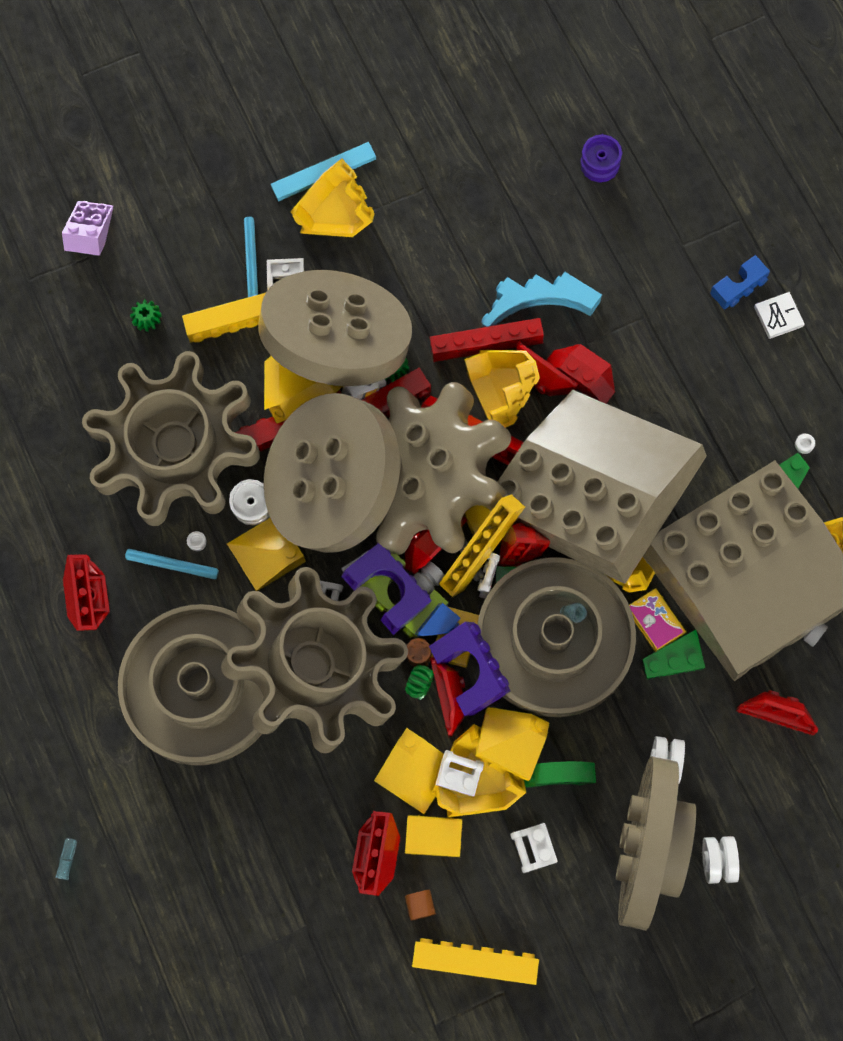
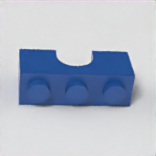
[710,255,770,310]

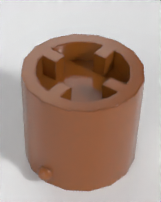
[407,638,431,667]
[405,890,436,921]

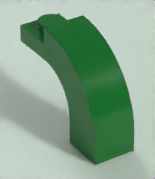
[524,761,596,788]

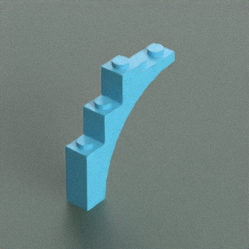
[481,272,602,328]

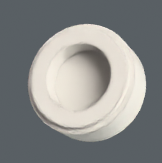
[795,434,815,454]
[187,531,207,551]

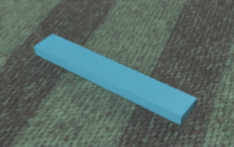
[271,142,376,201]

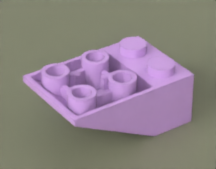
[62,201,113,255]

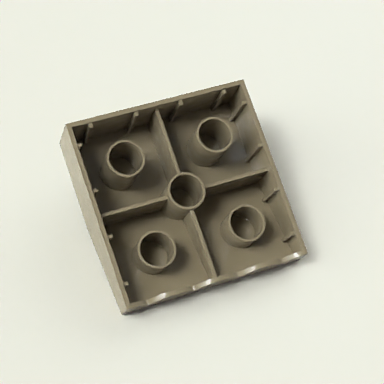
[490,390,707,584]
[643,461,843,681]

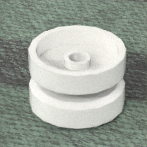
[229,479,270,525]
[650,736,685,784]
[702,836,739,884]

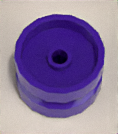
[580,134,622,182]

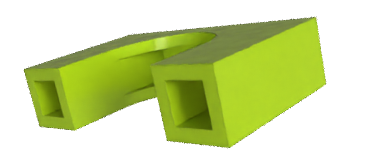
[360,553,449,638]

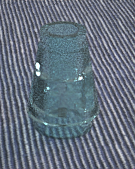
[560,603,587,623]

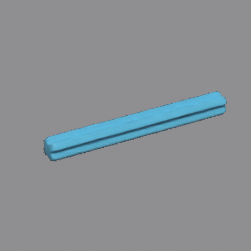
[244,217,258,297]
[125,549,219,579]

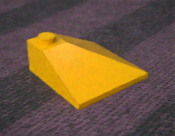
[227,518,306,591]
[475,707,549,781]
[374,728,444,814]

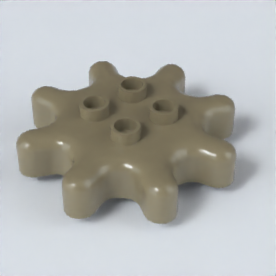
[82,351,260,526]
[375,382,511,555]
[221,567,408,753]

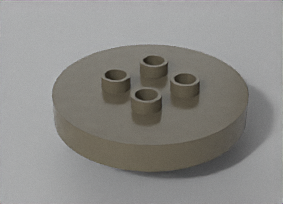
[258,270,412,386]
[264,393,400,553]
[477,558,636,717]
[118,604,264,765]
[616,756,696,931]

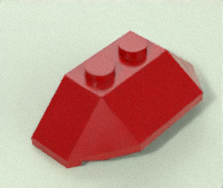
[516,341,579,396]
[546,344,615,404]
[405,516,467,574]
[498,523,550,567]
[63,555,110,631]
[430,657,465,738]
[736,690,818,736]
[352,811,400,896]

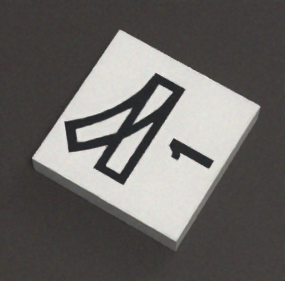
[754,292,804,339]

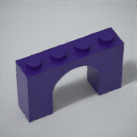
[341,543,432,635]
[429,622,511,716]

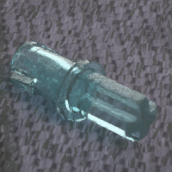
[55,838,77,880]

